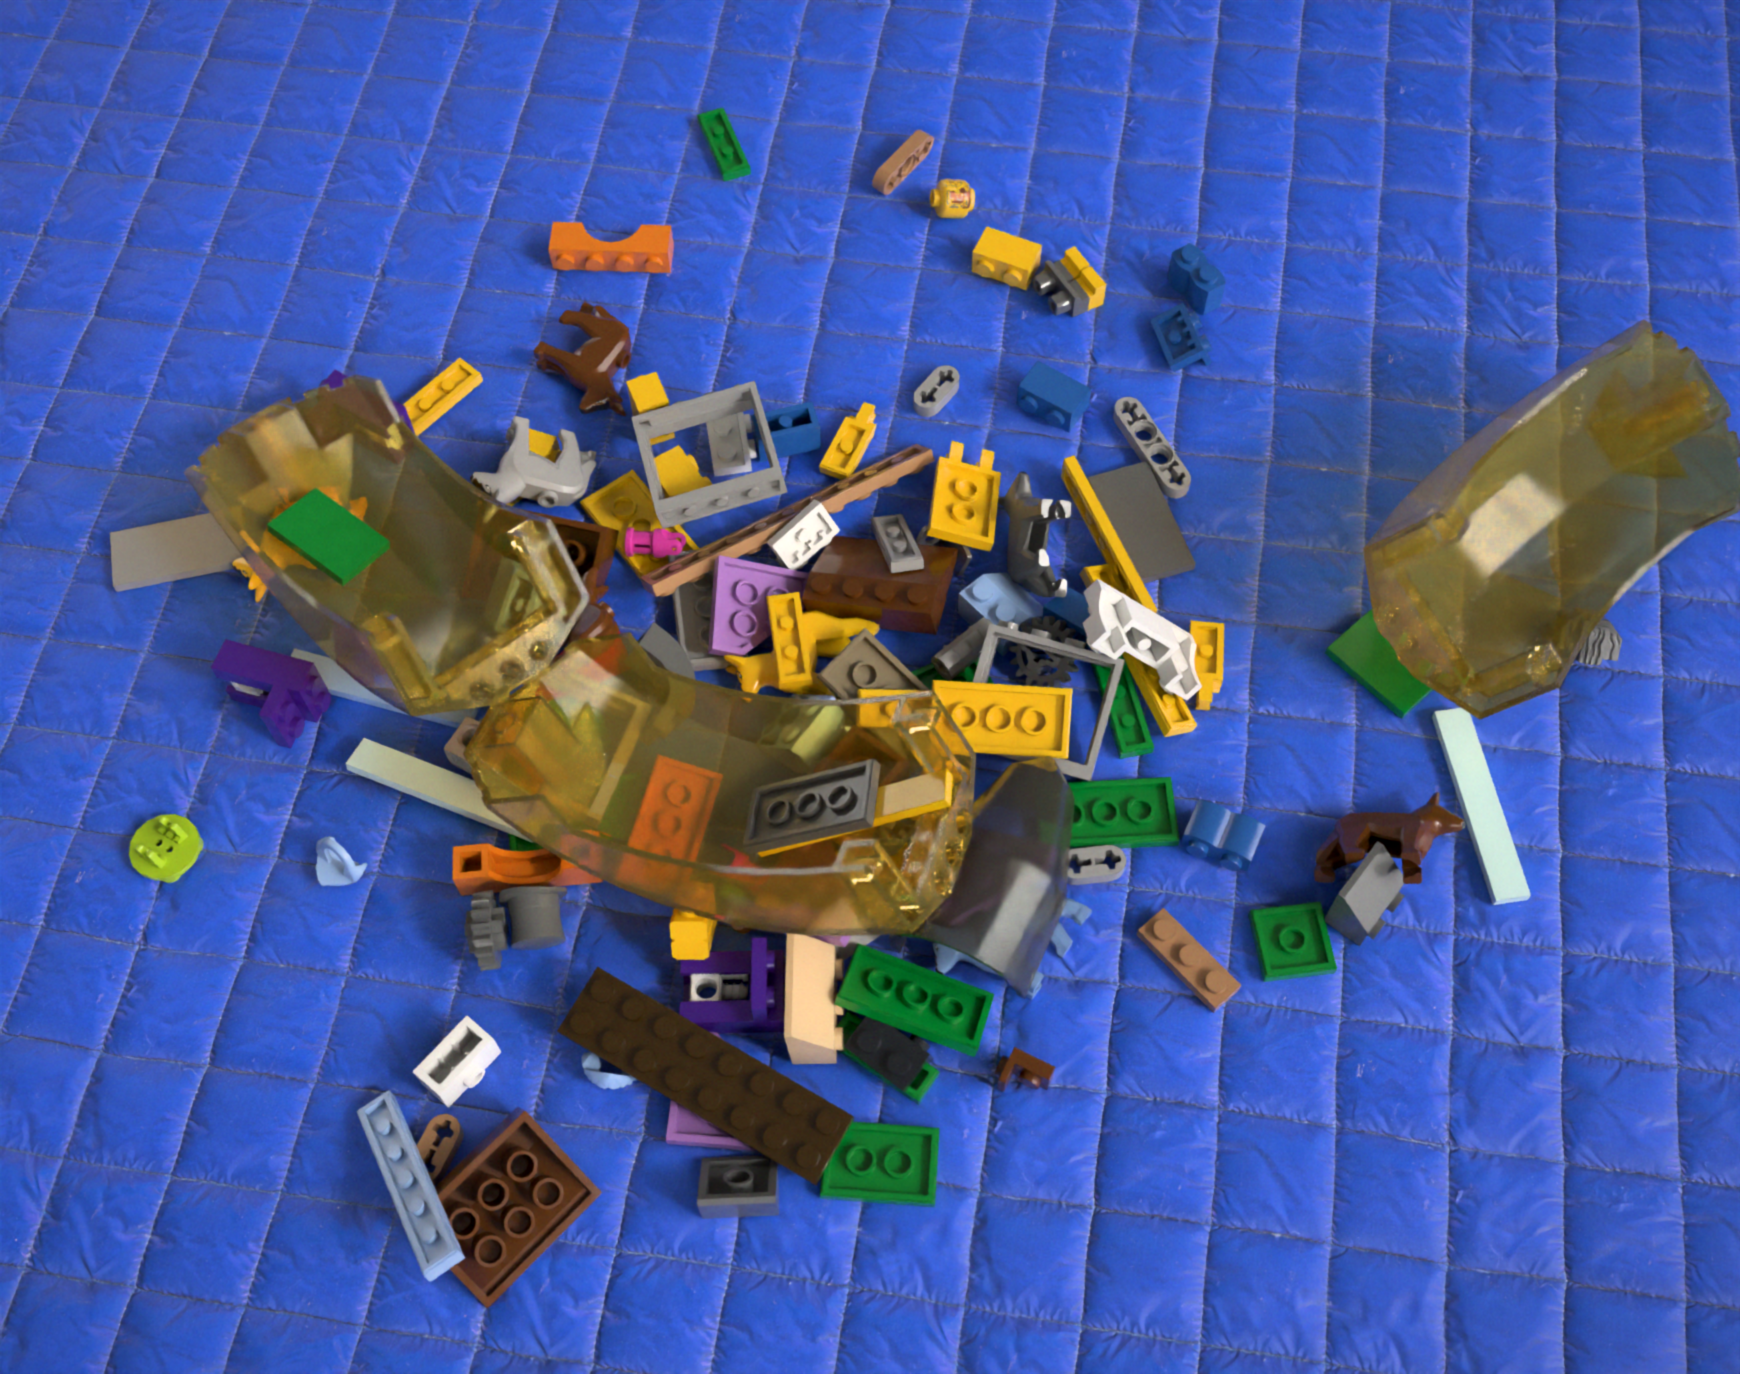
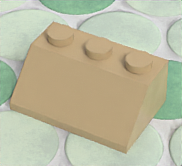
[784,931,844,1065]

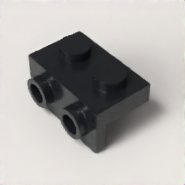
[844,1017,934,1093]

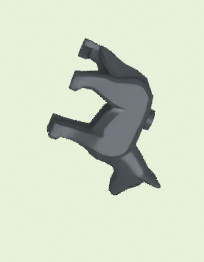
[998,471,1071,597]

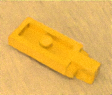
[819,402,876,480]
[1189,620,1224,711]

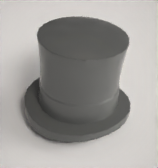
[499,886,567,950]

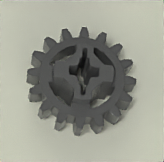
[1009,616,1079,688]
[464,890,509,971]

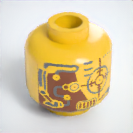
[930,179,975,219]

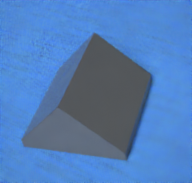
[697,1155,779,1219]

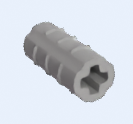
[931,617,1001,681]

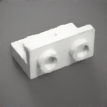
[706,412,757,477]
[767,499,840,571]

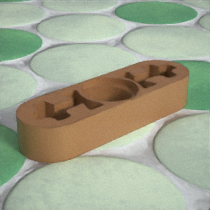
[872,129,934,195]

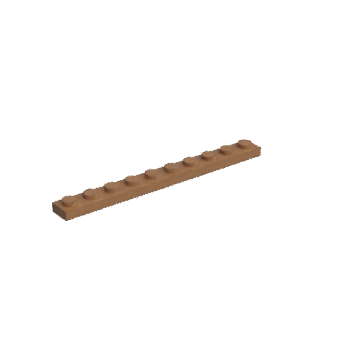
[640,444,935,597]

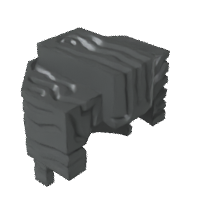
[1555,612,1622,666]

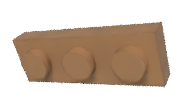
[1136,908,1241,1013]

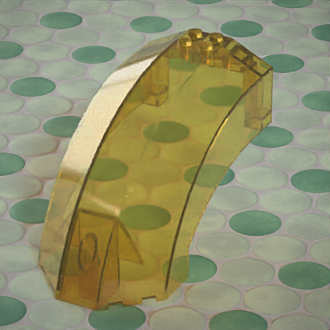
[1363,319,1740,720]
[183,374,591,717]
[463,632,976,936]

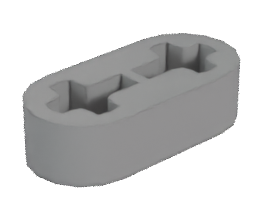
[913,365,960,417]
[1058,845,1126,885]

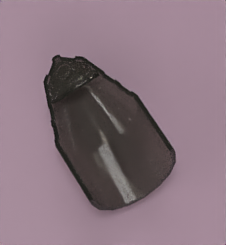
[889,756,1075,999]

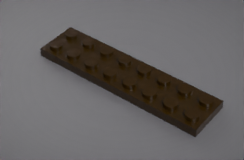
[557,967,854,1186]

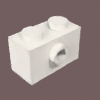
[413,1016,501,1108]

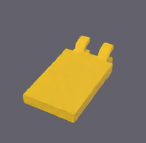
[927,441,1001,552]

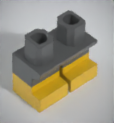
[1033,246,1106,318]

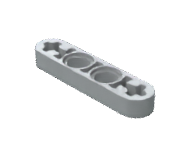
[1113,397,1191,499]

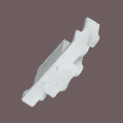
[1082,579,1202,700]

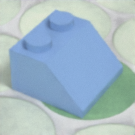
[958,572,1043,656]

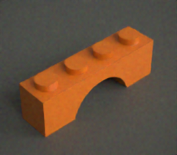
[548,222,674,273]
[452,833,603,896]

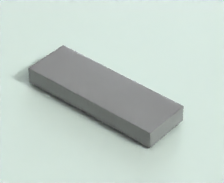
[871,514,924,573]

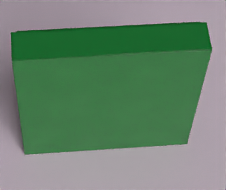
[1248,902,1337,982]

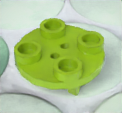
[129,814,204,883]

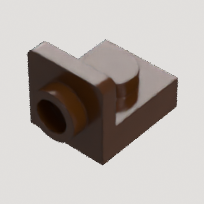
[994,1047,1055,1092]

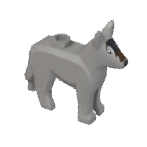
[470,416,597,520]

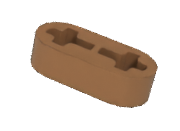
[417,1114,464,1185]

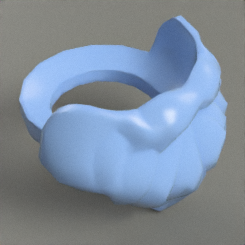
[315,836,368,887]
[582,1052,637,1090]

